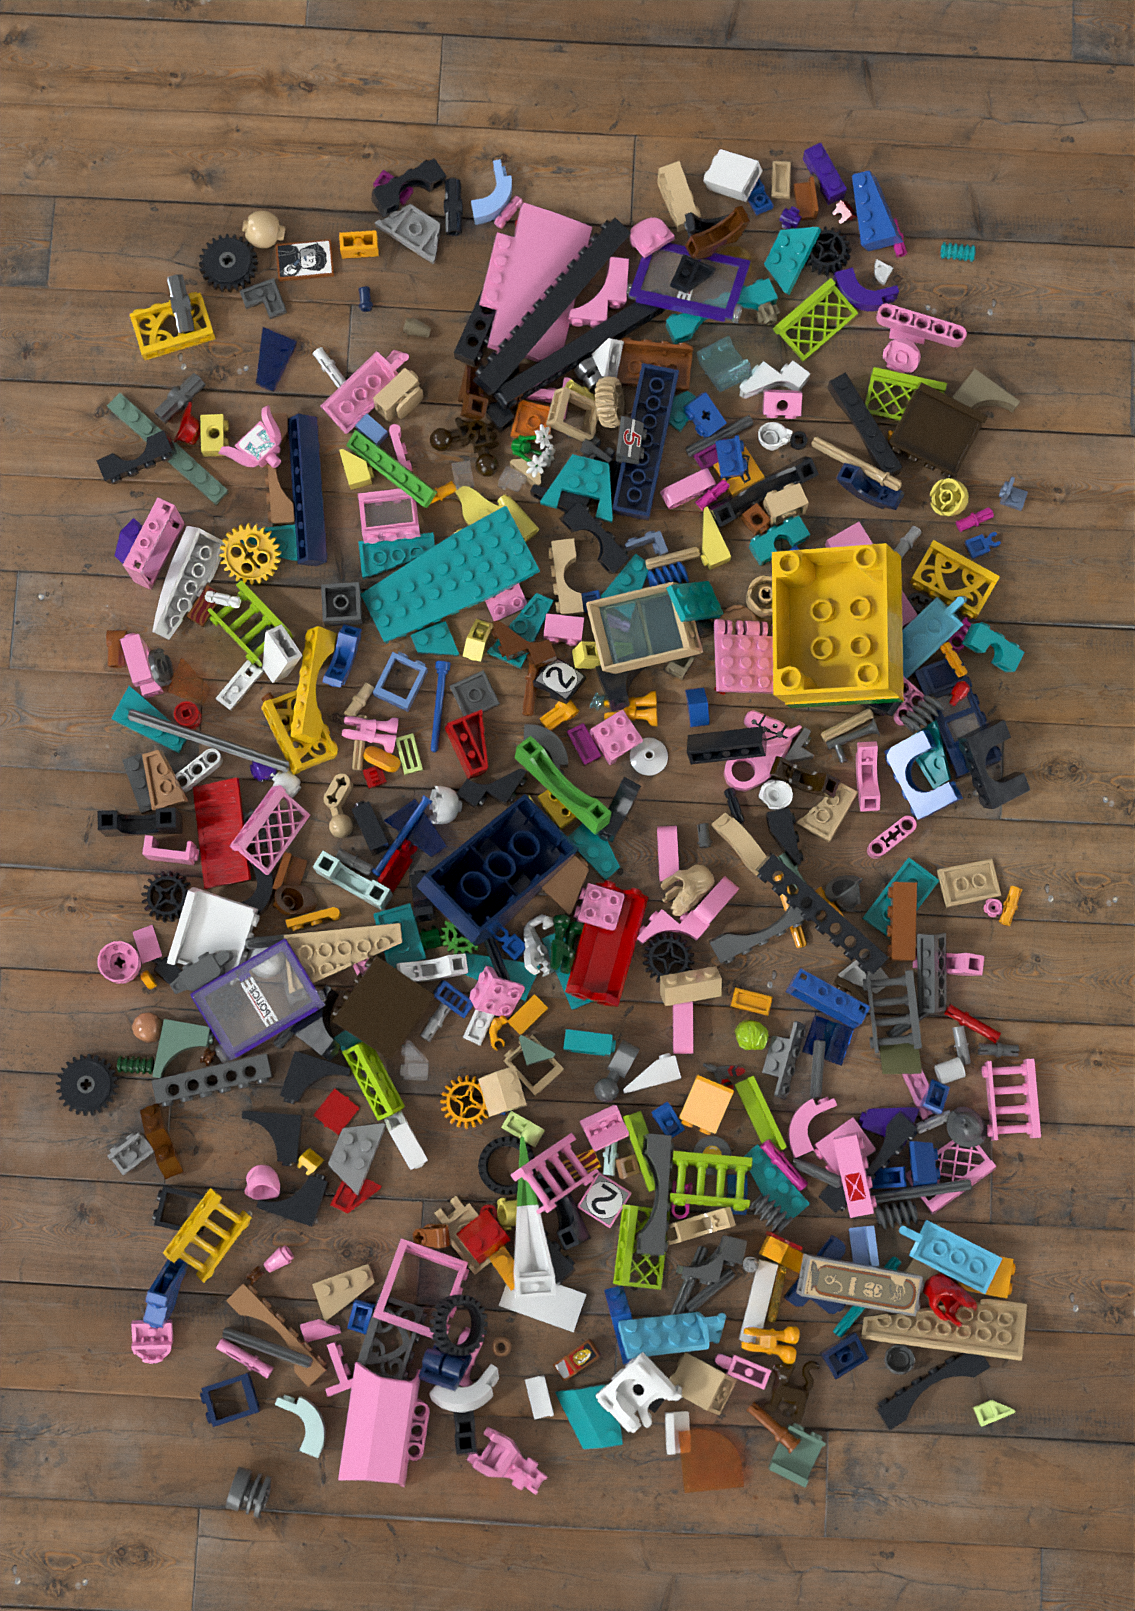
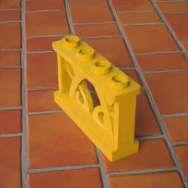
[129,292,216,361]
[909,540,1000,619]
[261,690,338,775]

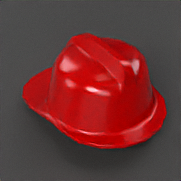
[173,402,201,445]

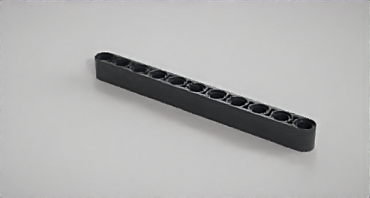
[493,290,667,410]

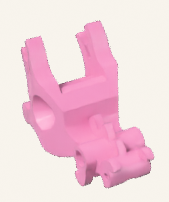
[467,1427,547,1495]

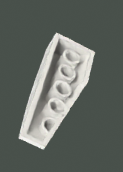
[152,526,226,640]

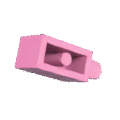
[715,1354,771,1389]

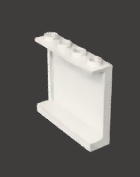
[167,887,260,985]

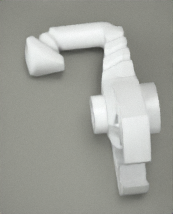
[524,914,554,977]

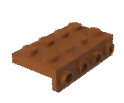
[617,338,693,391]

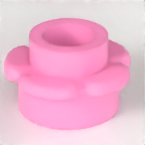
[984,898,1003,917]

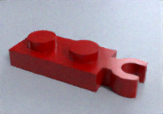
[377,839,418,892]

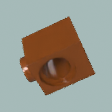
[741,503,771,536]

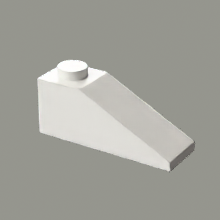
[623,1053,681,1094]

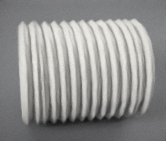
[935,1057,966,1084]

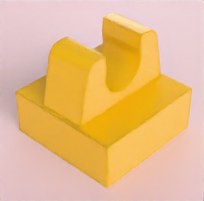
[298,1148,324,1175]

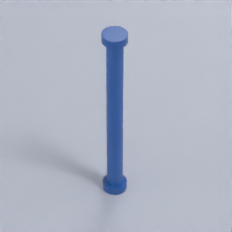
[372,795,433,877]

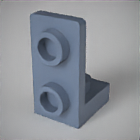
[998,476,1028,511]
[625,531,668,556]

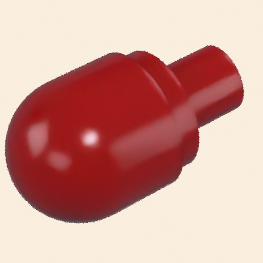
[949,681,970,707]

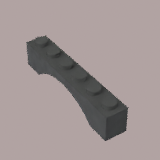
[709,887,821,964]
[636,1133,674,1256]

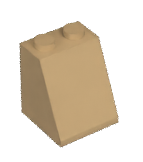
[478,1066,527,1117]
[669,1352,737,1416]

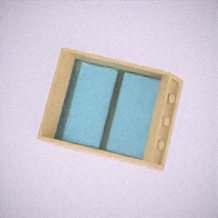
[586,582,703,674]

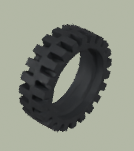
[478,1137,536,1195]
[430,1295,488,1355]

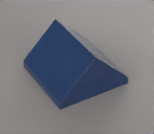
[819,1332,869,1380]

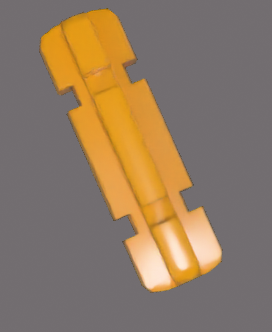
[940,642,968,678]

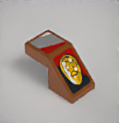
[553,1339,602,1381]

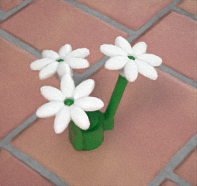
[511,424,556,478]

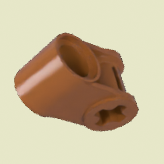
[413,1223,451,1248]

